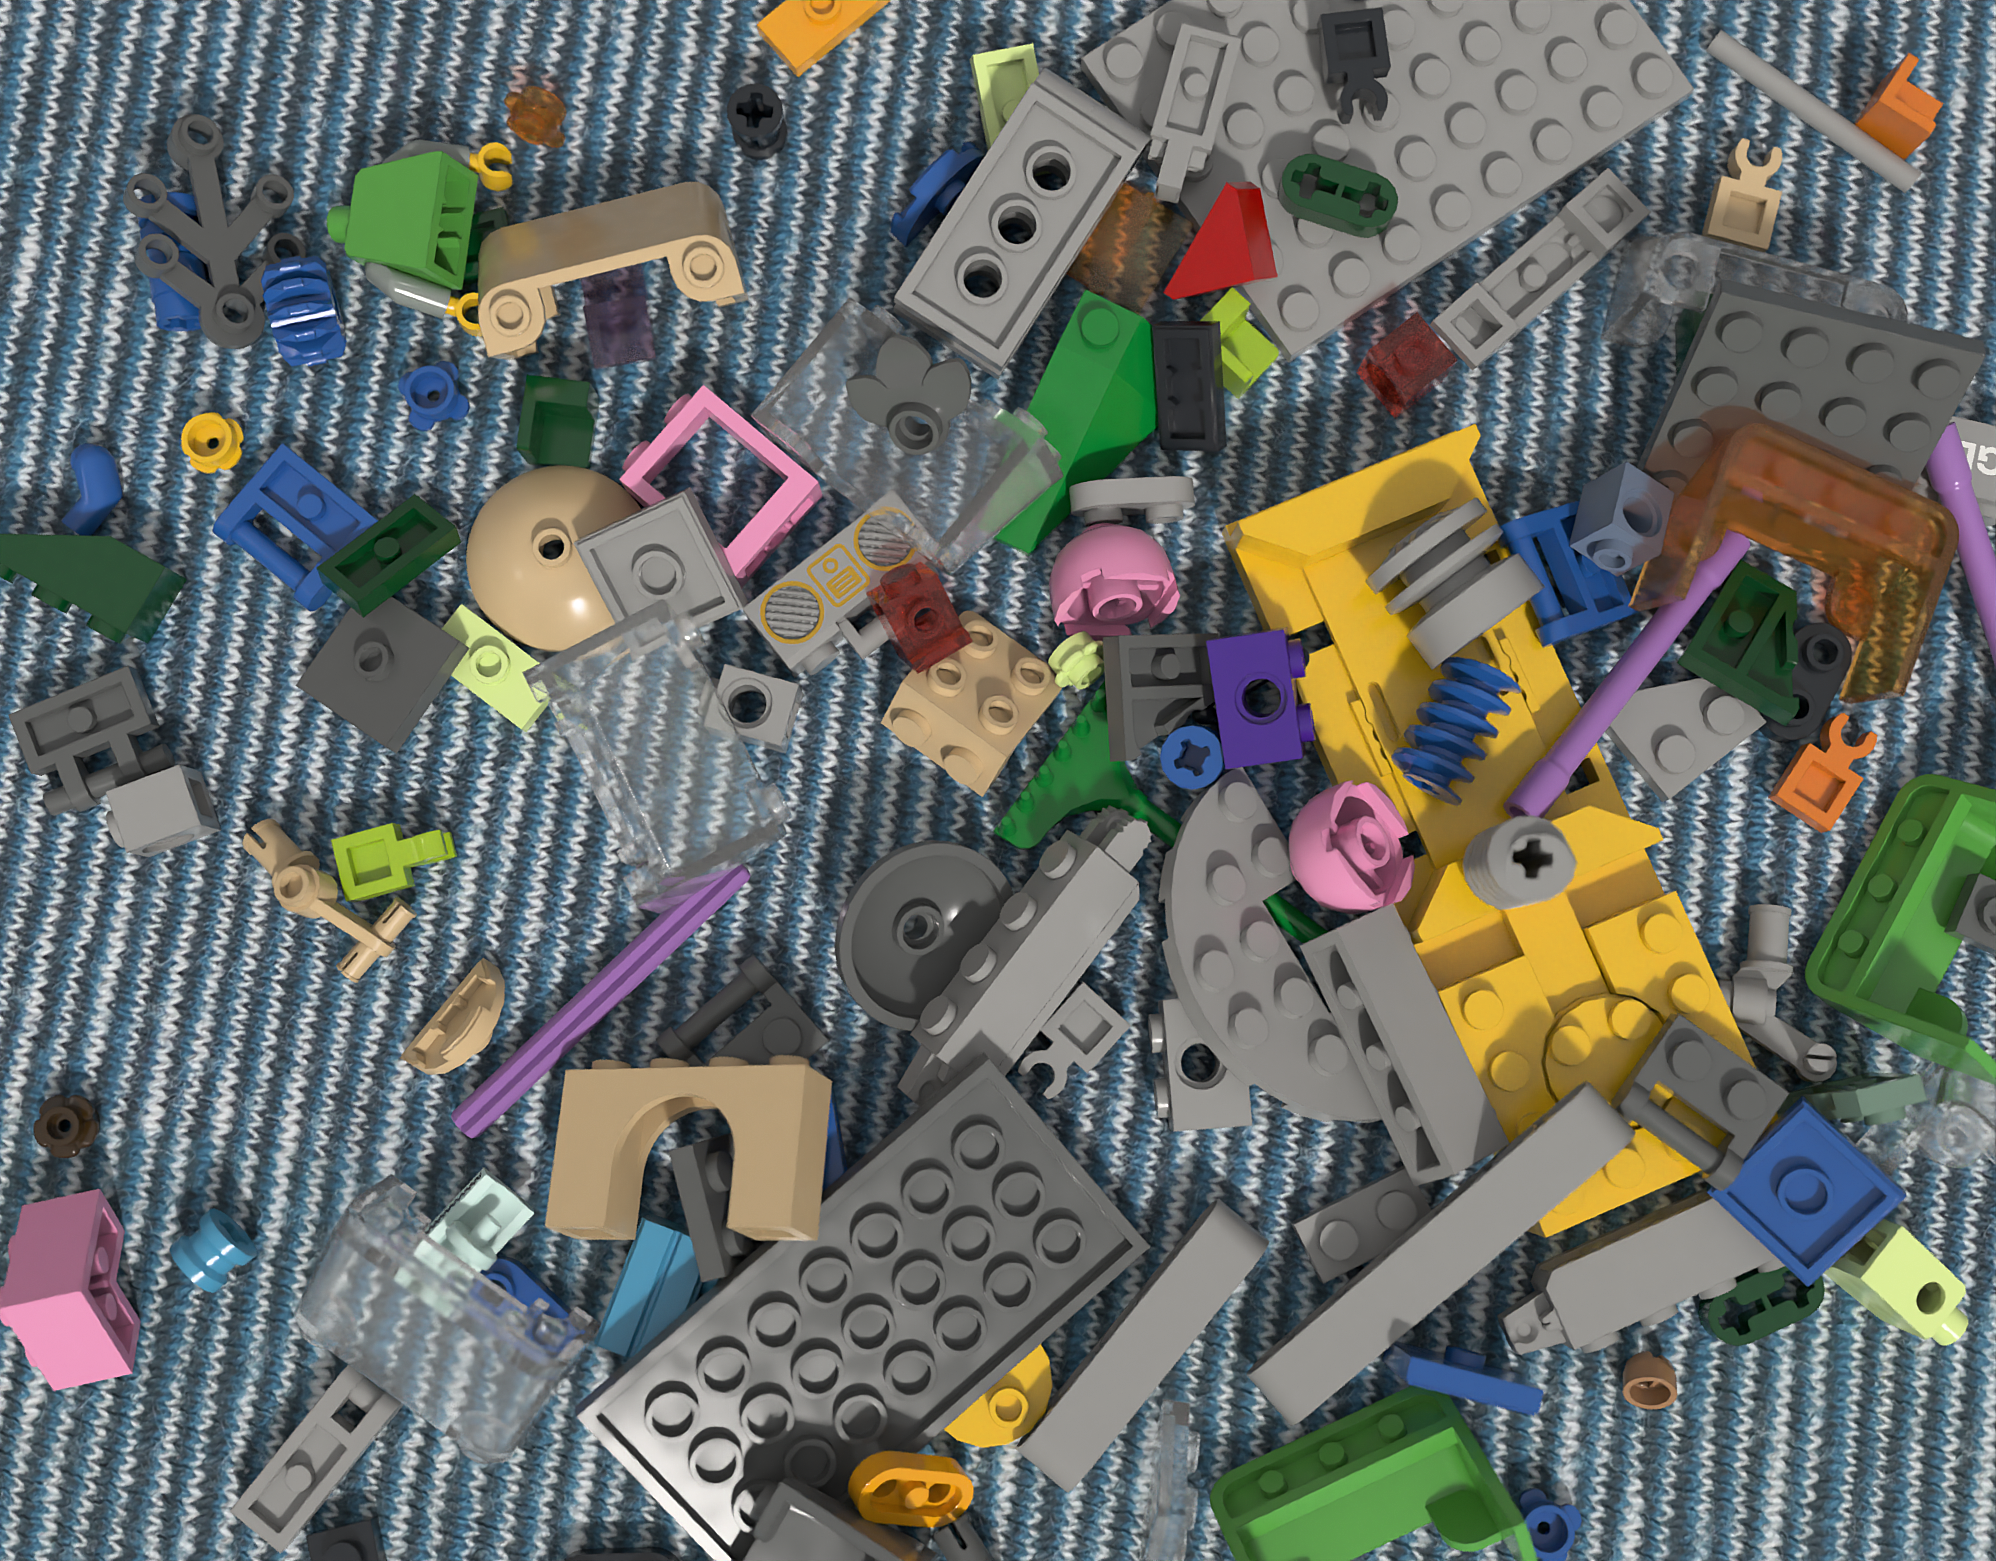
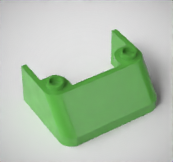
[1805,774,1996,1085]
[1210,1385,1538,1561]

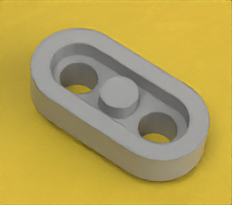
[1069,476,1195,527]

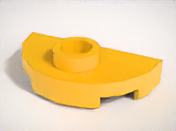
[944,1344,1053,1448]

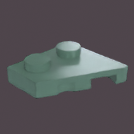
[1776,1072,1927,1125]

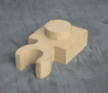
[1700,138,1782,258]

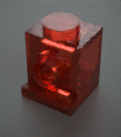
[866,561,973,674]

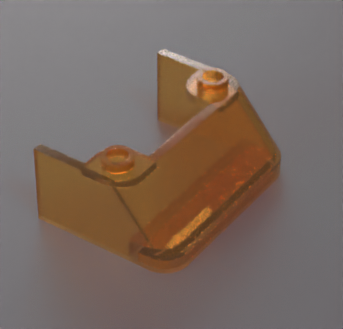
[1628,423,1959,704]

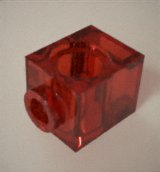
[1356,312,1458,419]

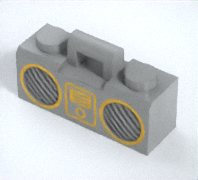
[742,491,942,678]

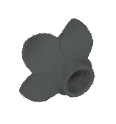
[846,334,971,455]

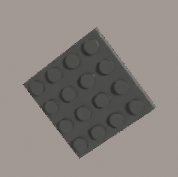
[1637,278,1986,561]

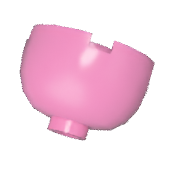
[1049,523,1180,641]
[1289,780,1415,915]

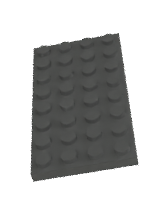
[575,1052,1150,1561]

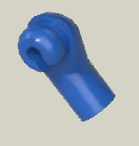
[61,443,123,536]

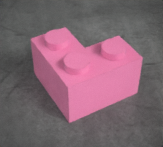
[0,1189,141,1391]

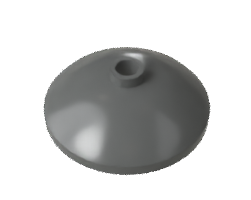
[835,840,1014,1031]

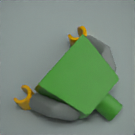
[327,139,513,337]

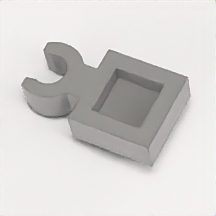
[1018,982,1131,1099]

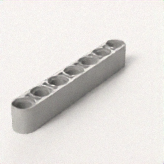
[1247,1081,1636,1426]

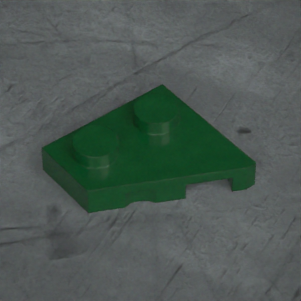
[1677,559,1799,727]

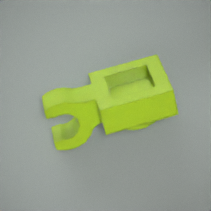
[331,823,457,903]

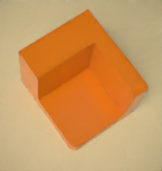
[1854,53,1943,160]

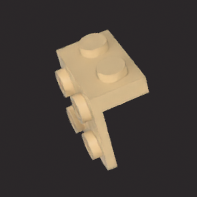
[881,611,1063,797]

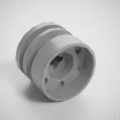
[1365,498,1545,670]

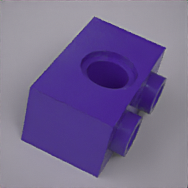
[1206,627,1316,769]

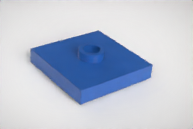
[1706,1096,1907,1287]
[1382,1341,1544,1416]

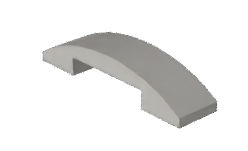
[1430,168,1651,371]

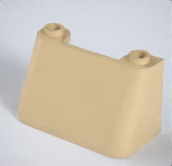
[478,182,749,360]

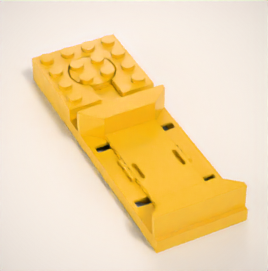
[1222,424,1779,1238]

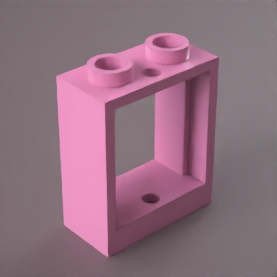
[619,385,823,589]

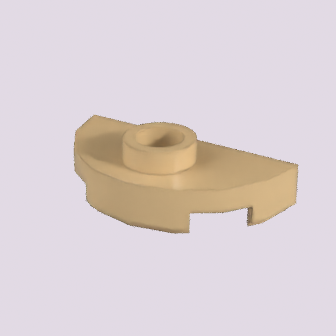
[400,958,505,1075]

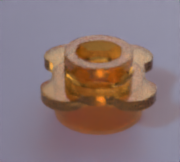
[504,86,567,148]

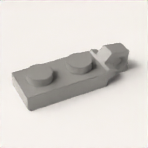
[1148,21,1242,204]

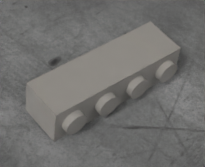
[1300,904,1510,1186]

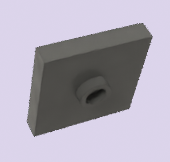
[296,596,469,754]

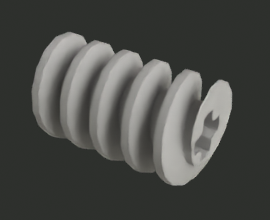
[1462,816,1577,910]

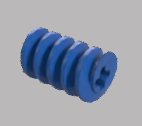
[1391,657,1522,806]

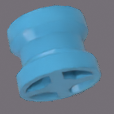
[170,1208,257,1293]

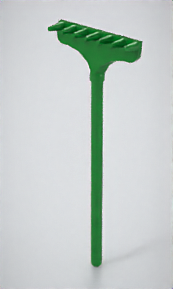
[993,680,1329,944]

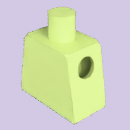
[1824,1219,1968,1346]

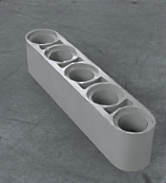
[1016,1198,1269,1493]

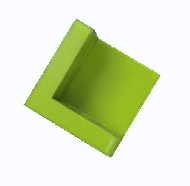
[1200,287,1279,400]

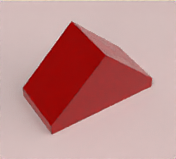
[1164,181,1278,300]

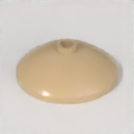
[466,465,641,652]

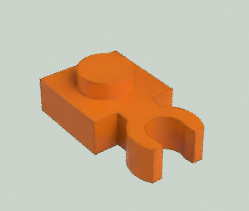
[1768,713,1877,833]

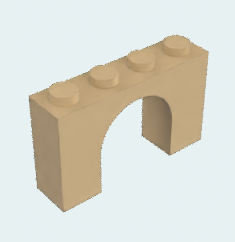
[545,1055,832,1240]

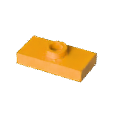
[756,0,890,77]

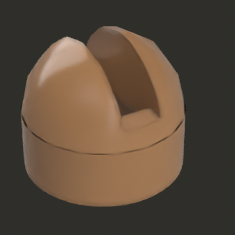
[1623,1351,1677,1409]

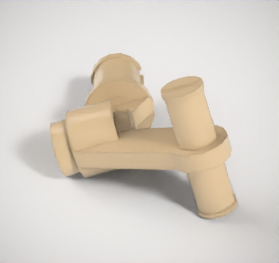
[242,819,417,983]

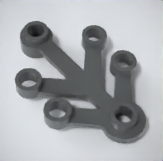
[123,114,306,349]

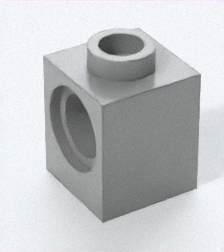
[701,664,803,753]
[106,764,221,857]

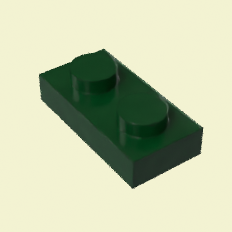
[316,494,461,618]

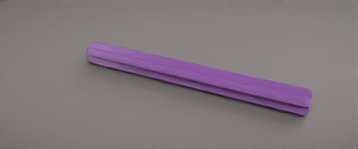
[451,853,750,1138]

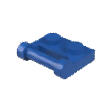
[212,443,378,612]
[1497,500,1638,648]

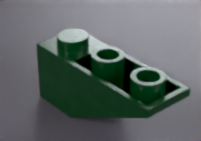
[0,534,187,644]

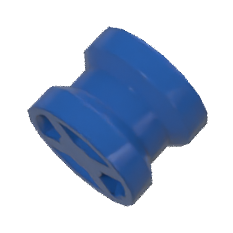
[1160,725,1226,790]

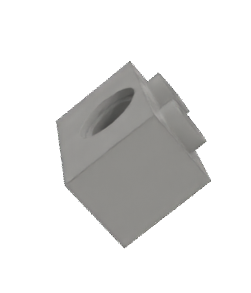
[1148,999,1252,1131]

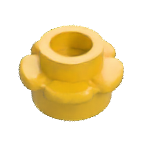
[181,412,244,474]

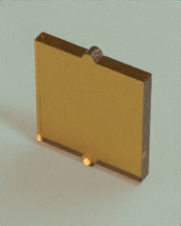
[1066,183,1194,315]

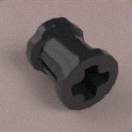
[727,83,788,161]

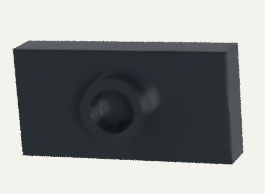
[1152,321,1227,452]

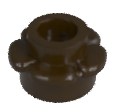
[33,1094,100,1158]

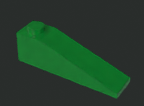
[973,289,1159,556]

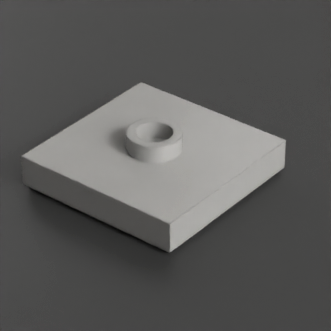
[573,487,748,657]

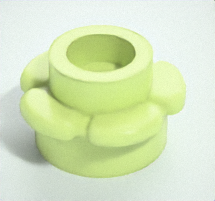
[1048,631,1105,690]

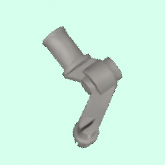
[1718,904,1837,1083]

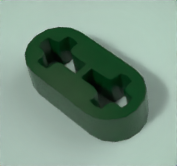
[1278,153,1398,238]
[1698,1266,1825,1346]

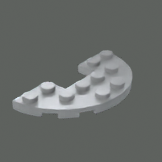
[1159,767,1383,1123]

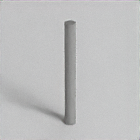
[1706,30,1921,193]

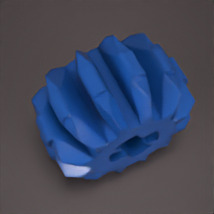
[261,256,347,367]

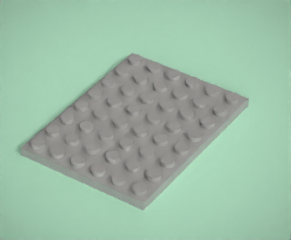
[1080,0,1694,363]

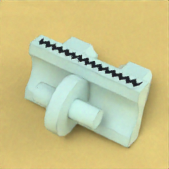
[401,1168,534,1301]

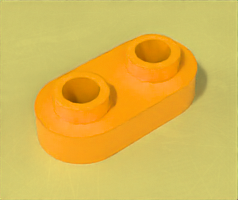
[848,1451,974,1528]

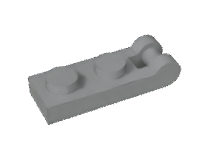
[230,1360,405,1553]

